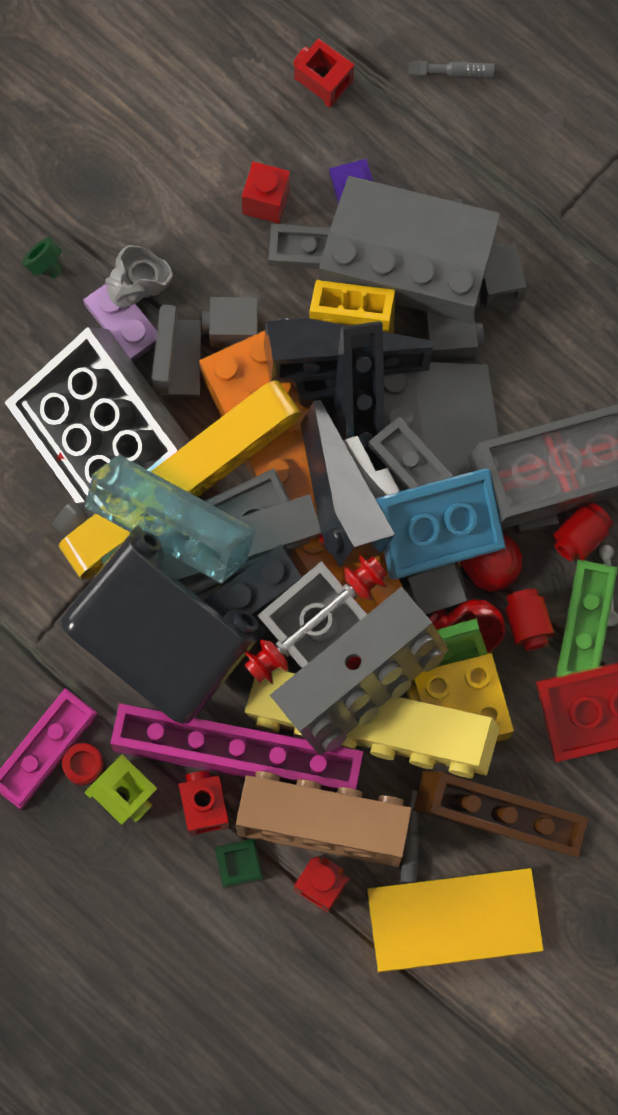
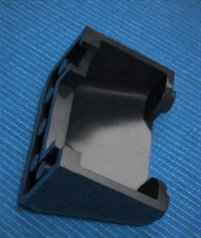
[61,525,266,724]

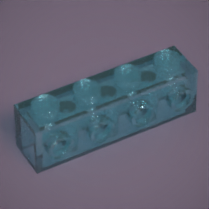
[85,455,256,583]

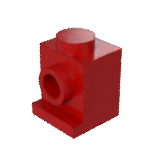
[293,38,355,108]
[179,770,229,837]
[294,856,350,914]

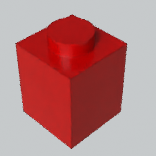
[242,161,290,224]

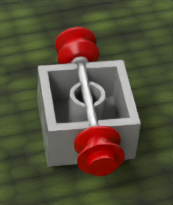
[245,555,388,685]

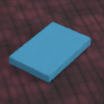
[375,468,506,580]

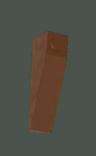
[413,771,588,858]

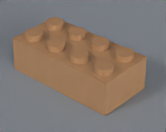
[236,771,411,868]

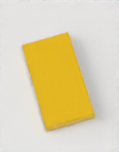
[367,868,543,973]

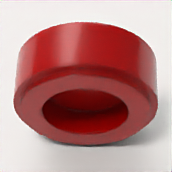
[62,743,104,786]

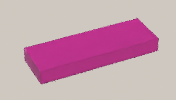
[0,688,98,811]

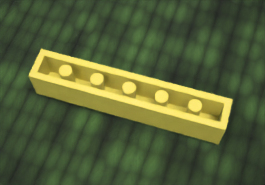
[245,670,500,778]

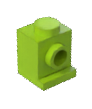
[84,754,157,825]

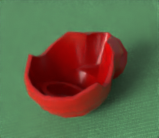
[460,534,523,592]
[428,599,505,654]

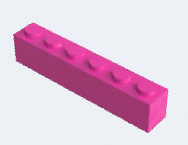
[110,703,363,793]

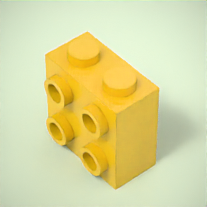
[309,280,395,334]
[406,653,514,742]

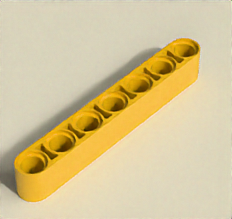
[59,380,302,580]

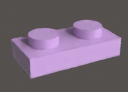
[83,284,157,362]

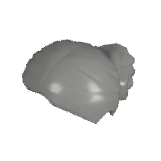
[105,245,173,308]

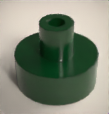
[22,237,63,279]

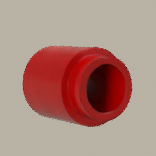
[554,503,613,561]
[505,588,554,651]

